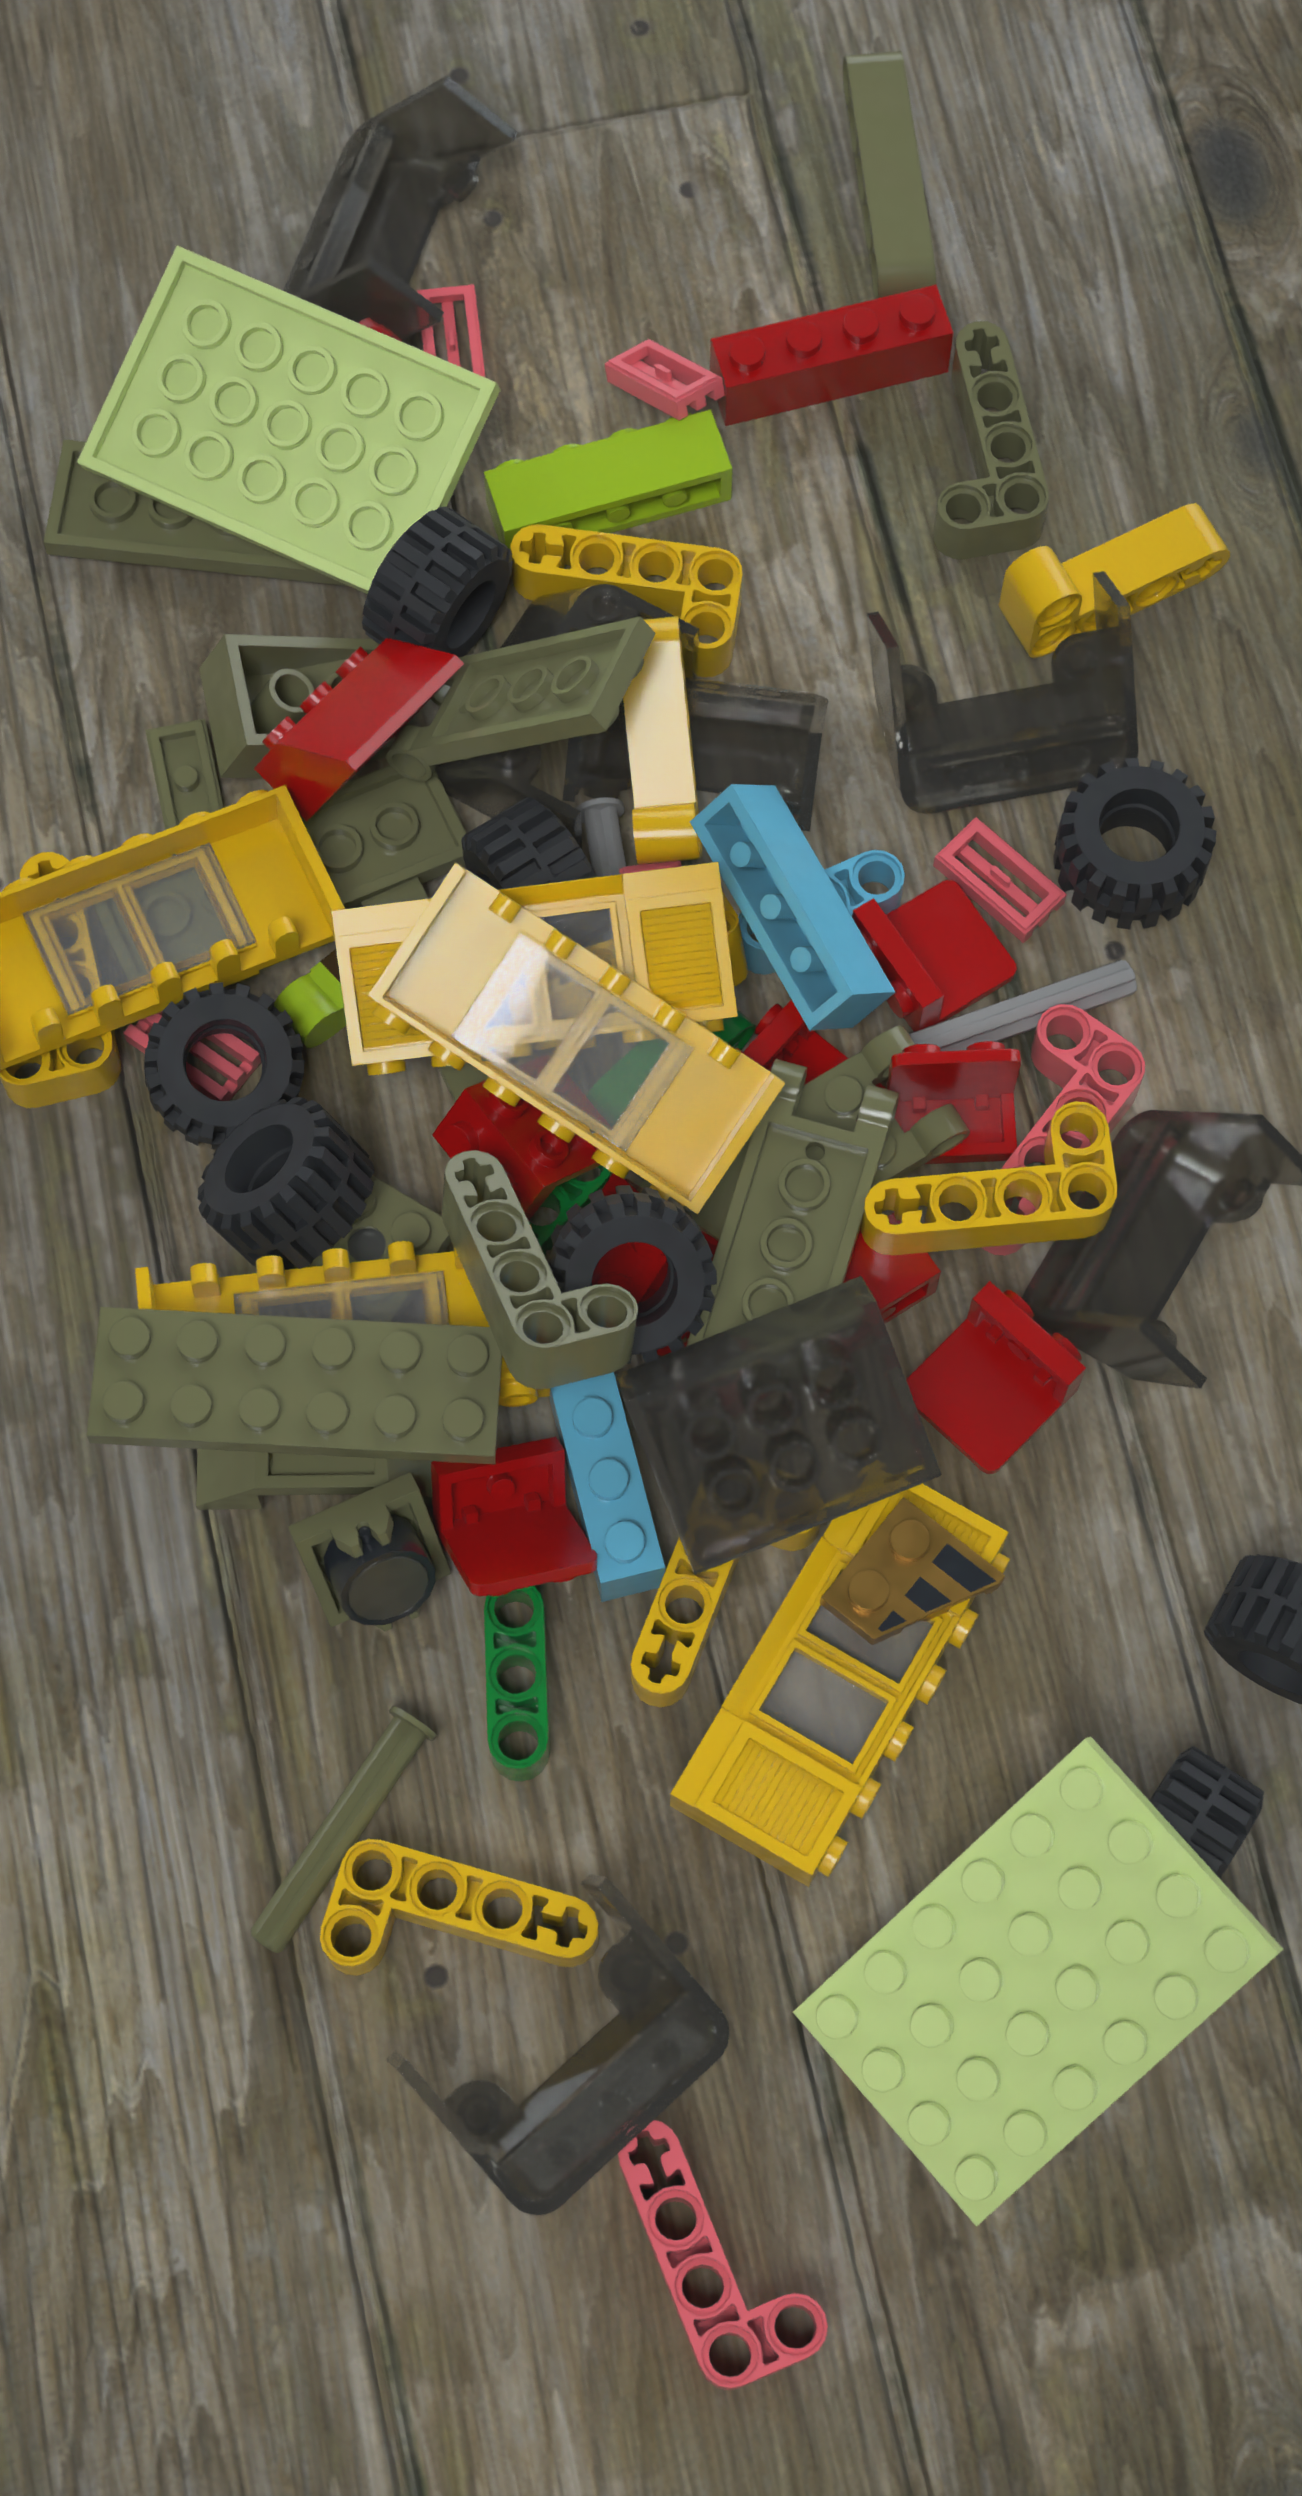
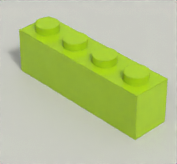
[484,409,733,550]

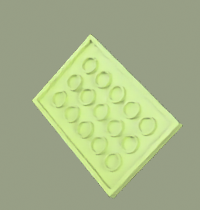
[77,246,501,594]
[793,1736,1283,2227]

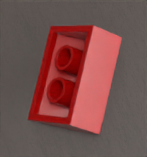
[254,638,464,822]

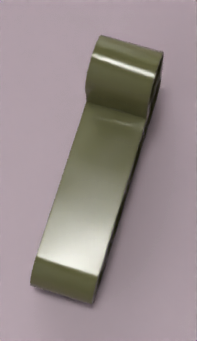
[933,321,1049,559]
[442,1151,638,1389]

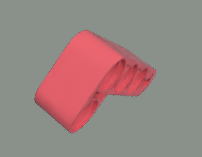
[982,1004,1145,1256]
[618,2119,828,2390]

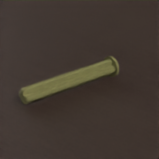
[250,1706,437,1953]

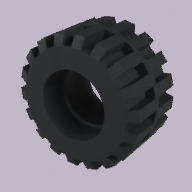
[362,507,513,658]
[1053,758,1217,929]
[461,797,610,946]
[144,982,305,1149]
[197,1097,375,1270]
[545,1185,717,1364]
[1204,1555,1302,1705]
[1149,1746,1264,1879]

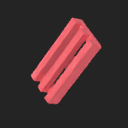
[417,284,485,377]
[604,339,725,421]
[933,817,1067,944]
[123,1012,261,1101]

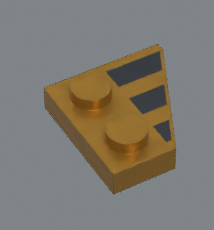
[820,1497,1005,1645]

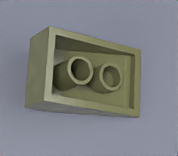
[199,634,409,778]

